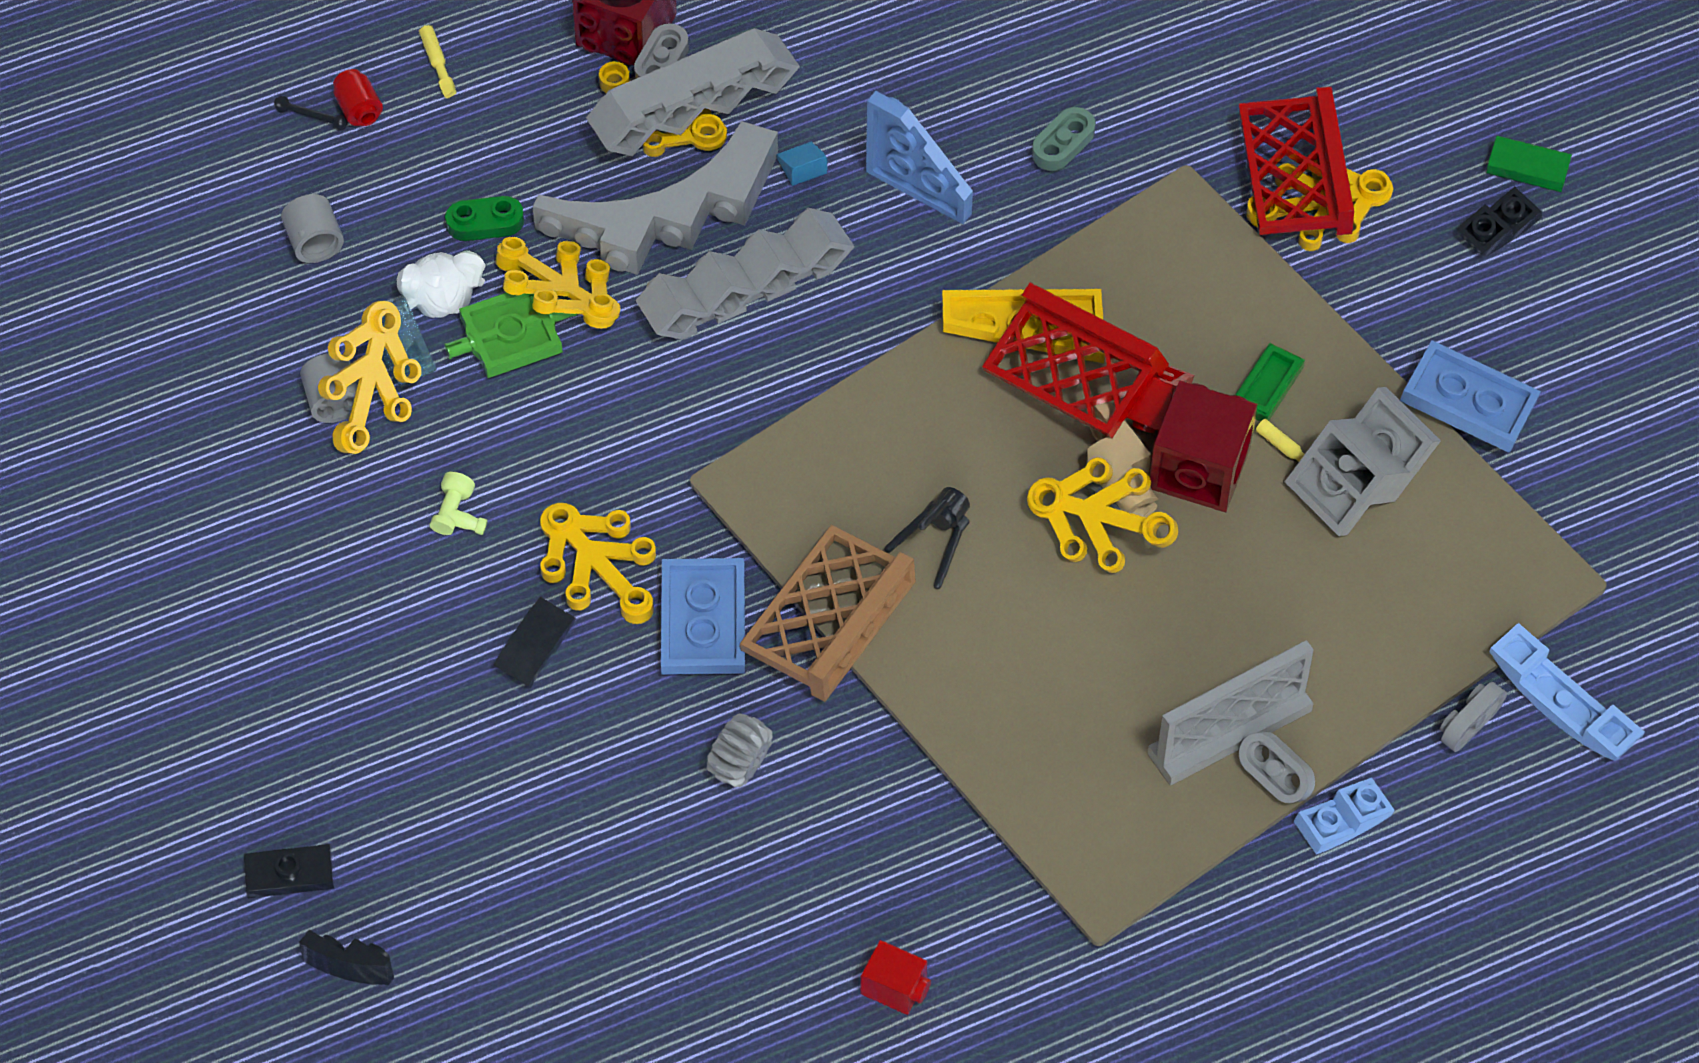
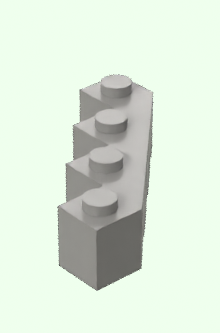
[586,28,800,156]
[635,208,855,340]

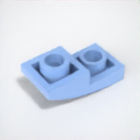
[1294,778,1395,855]

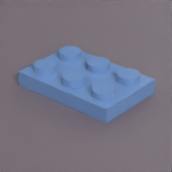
[1400,340,1541,453]
[661,558,745,675]

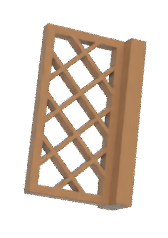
[740,525,916,702]

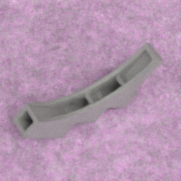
[533,121,778,275]

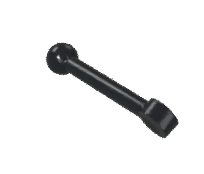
[274,96,348,130]

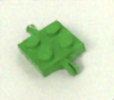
[444,293,577,378]

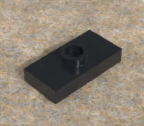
[244,844,334,899]

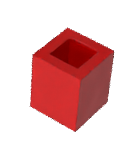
[861,940,931,1015]

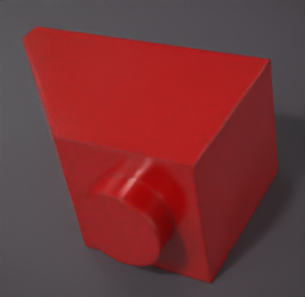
[1126,365,1195,433]

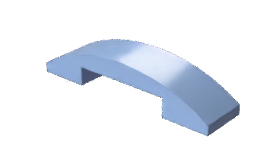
[1489,623,1645,761]

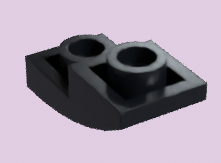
[1456,186,1542,257]
[493,597,576,688]
[299,929,394,985]

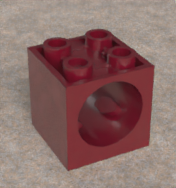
[572,0,677,66]
[1150,380,1258,513]

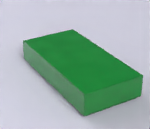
[1486,136,1572,192]
[1236,343,1305,422]

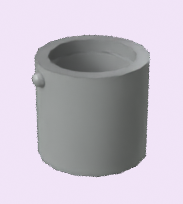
[281,194,344,263]
[300,353,357,423]

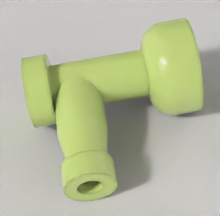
[430,472,488,535]

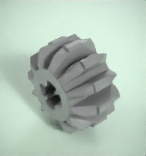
[707,713,772,787]

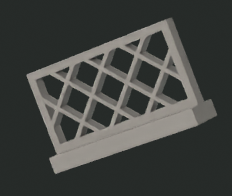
[1147,640,1314,786]

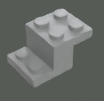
[1285,387,1441,536]

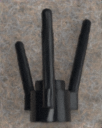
[884,487,970,589]

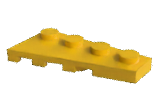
[942,289,1105,364]

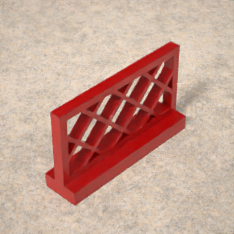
[1238,86,1354,235]
[982,282,1169,438]

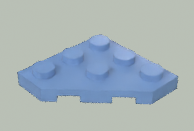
[866,91,973,224]

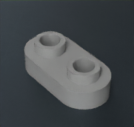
[634,24,689,79]
[1440,682,1507,752]
[1239,732,1315,803]

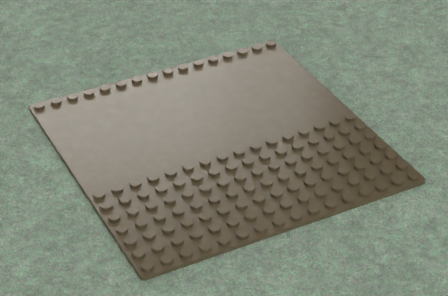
[690,165,1607,946]

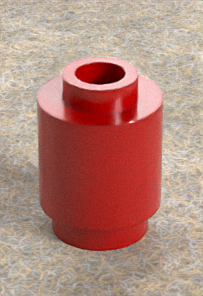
[333,69,383,126]

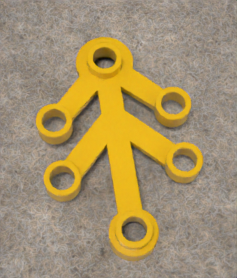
[599,62,727,157]
[1246,159,1393,251]
[495,237,621,329]
[318,301,421,454]
[1027,457,1178,573]
[540,503,656,624]

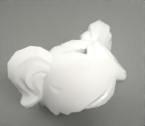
[397,251,486,318]

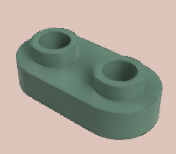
[1032,107,1095,171]

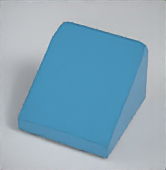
[776,142,828,186]

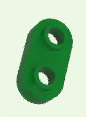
[445,196,524,241]

